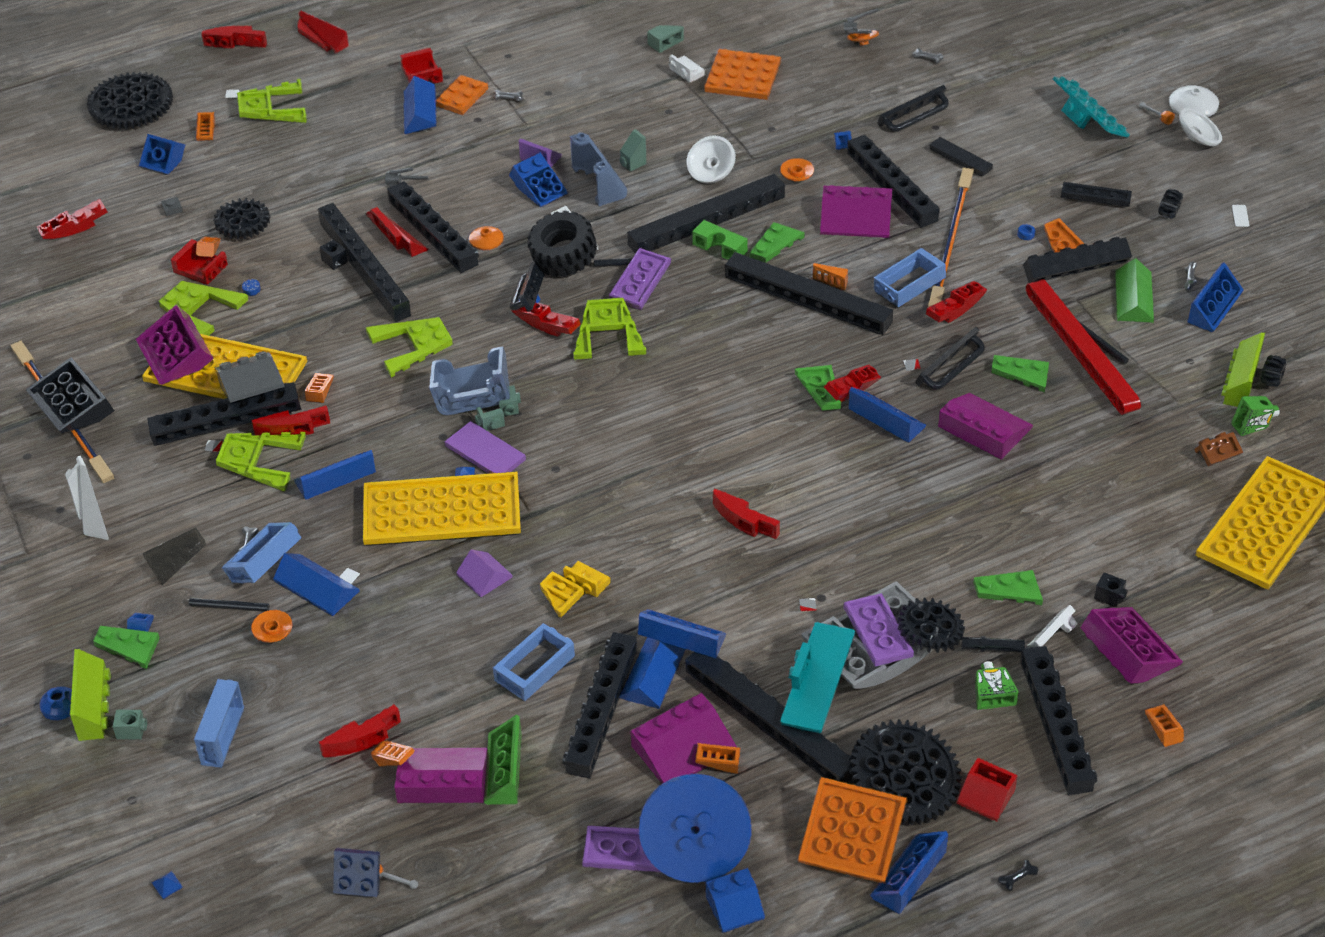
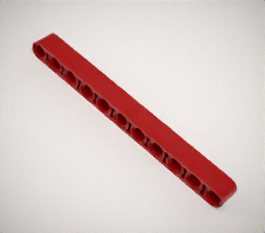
[1026,279,1141,415]

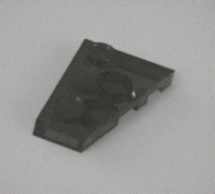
[143,527,206,585]

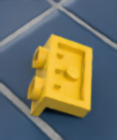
[563,561,611,598]

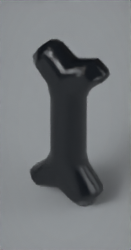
[998,859,1038,891]

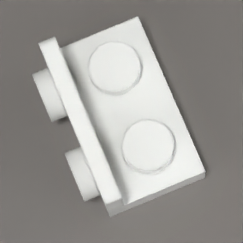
[669,55,705,83]

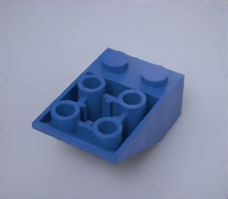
[509,152,568,208]

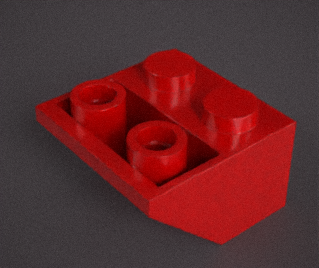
[957,758,1018,822]

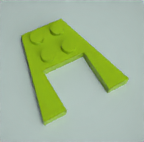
[237,79,307,123]
[159,281,248,336]
[573,298,646,360]
[366,317,453,377]
[216,432,306,491]

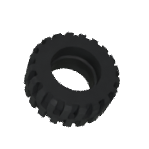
[527,211,597,277]

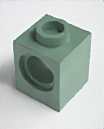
[113,710,147,739]

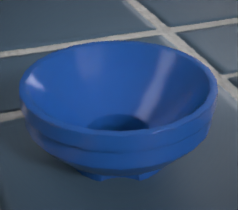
[40,686,72,720]

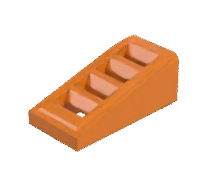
[196,112,215,141]
[196,237,221,257]
[813,263,848,290]
[305,373,334,403]
[1145,704,1184,747]
[371,741,415,766]
[695,743,740,774]

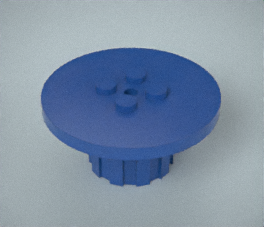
[639,774,751,882]

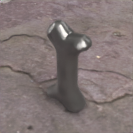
[912,48,944,64]
[494,89,523,102]
[1184,261,1197,290]
[238,526,259,552]

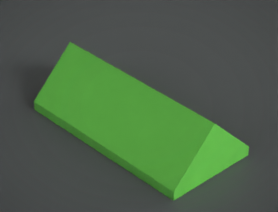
[1115,258,1154,323]
[484,714,522,804]

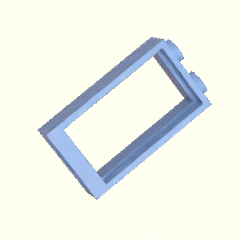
[874,248,946,307]
[222,522,301,583]
[493,623,575,701]
[194,679,244,768]

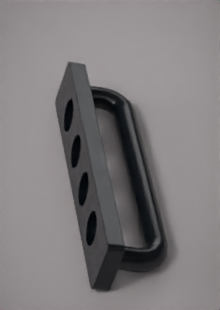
[877,85,949,132]
[510,261,544,311]
[915,327,985,390]

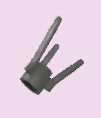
[844,8,879,35]
[385,168,428,194]

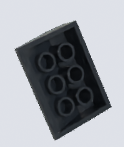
[26,357,115,433]

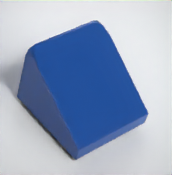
[127,613,154,632]

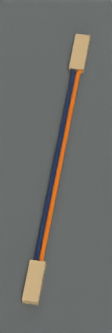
[928,168,974,307]
[10,341,114,483]

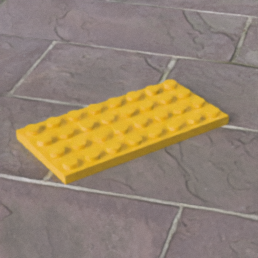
[142,334,307,399]
[1195,456,1325,590]
[363,472,521,545]

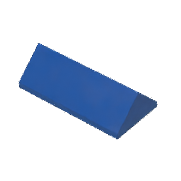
[404,76,437,134]
[1188,262,1244,332]
[849,387,926,443]
[294,450,376,500]
[273,553,360,616]
[638,609,726,658]
[620,637,686,709]
[870,831,948,914]

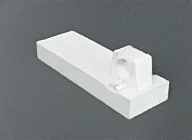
[1026,605,1078,649]

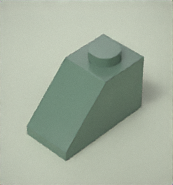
[647,25,684,53]
[620,129,647,172]

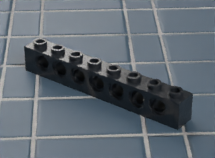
[847,134,940,228]
[387,181,479,273]
[147,382,302,446]
[562,632,637,779]
[1020,646,1097,796]

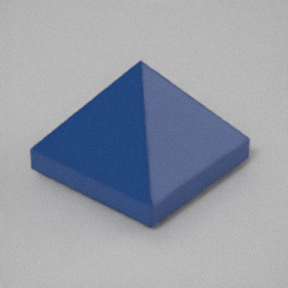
[834,131,852,150]
[455,467,475,476]
[152,871,183,899]

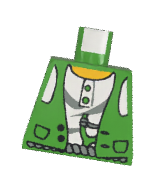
[1231,396,1280,436]
[975,661,1018,710]

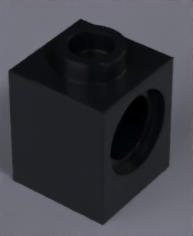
[319,239,348,270]
[1094,572,1128,607]

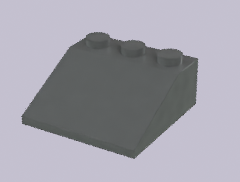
[215,351,285,403]

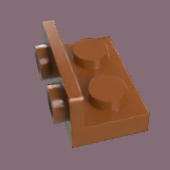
[1194,432,1243,466]

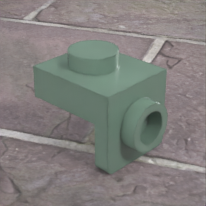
[499,385,521,416]
[475,407,505,431]

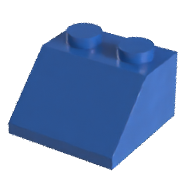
[139,134,186,174]
[706,868,765,933]

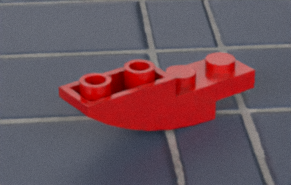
[201,26,267,49]
[37,199,108,239]
[926,281,987,323]
[512,302,581,337]
[824,365,881,402]
[252,405,330,435]
[713,488,780,539]
[319,704,401,758]

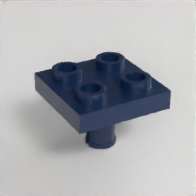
[333,848,380,897]

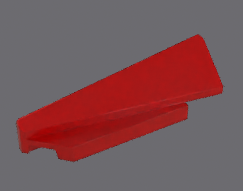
[297,10,349,53]
[366,207,429,257]

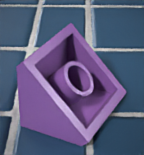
[519,138,562,167]
[456,549,512,597]

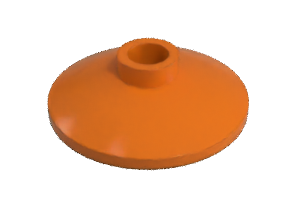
[847,30,879,45]
[780,158,814,181]
[469,226,504,250]
[251,610,293,643]

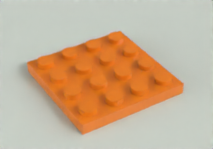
[705,49,781,100]
[798,777,907,884]

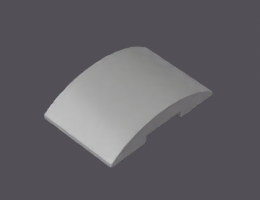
[801,581,934,689]

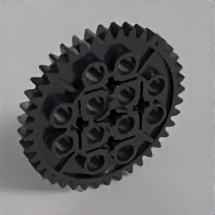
[87,72,173,129]
[848,719,962,826]

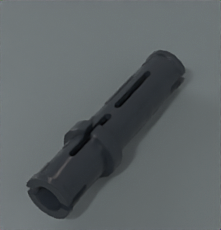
[961,636,1025,652]

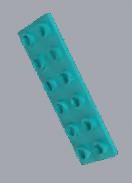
[1052,76,1130,138]
[780,622,855,733]

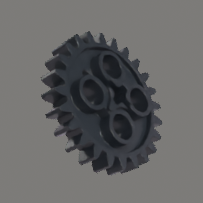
[214,198,270,240]
[897,597,965,653]

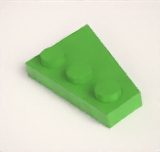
[750,222,805,263]
[991,355,1049,393]
[795,365,841,411]
[973,570,1043,605]
[93,626,159,669]

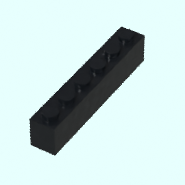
[1023,237,1132,283]

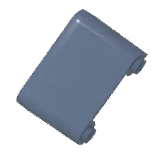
[570,133,627,206]
[429,346,510,415]

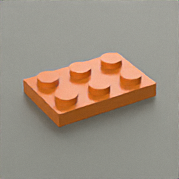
[436,75,488,115]

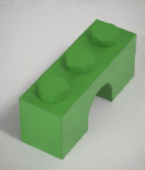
[692,220,748,260]

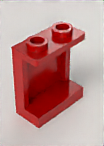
[400,48,443,84]
[171,239,228,285]

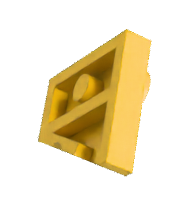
[540,571,584,618]

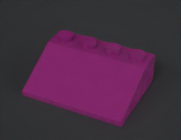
[820,185,892,238]
[136,305,214,385]
[938,393,1033,460]
[1080,607,1183,684]
[631,693,737,784]
[395,748,488,803]

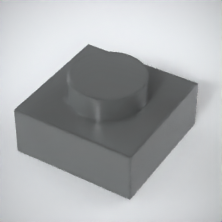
[161,197,183,216]

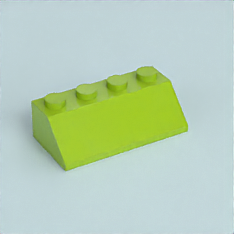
[1221,332,1265,407]
[70,649,111,741]

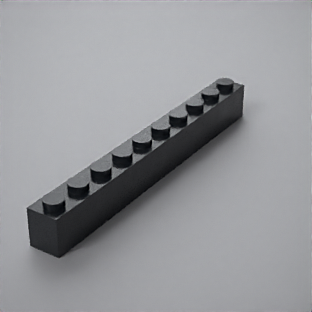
[627,174,785,254]
[318,203,411,322]
[725,252,893,336]
[685,652,852,783]

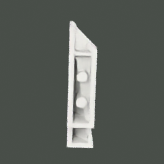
[65,455,109,540]

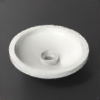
[1169,85,1219,117]
[1179,108,1222,146]
[687,136,736,183]

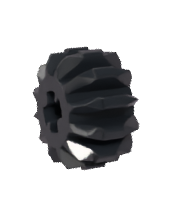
[1158,189,1183,219]
[1261,355,1287,387]

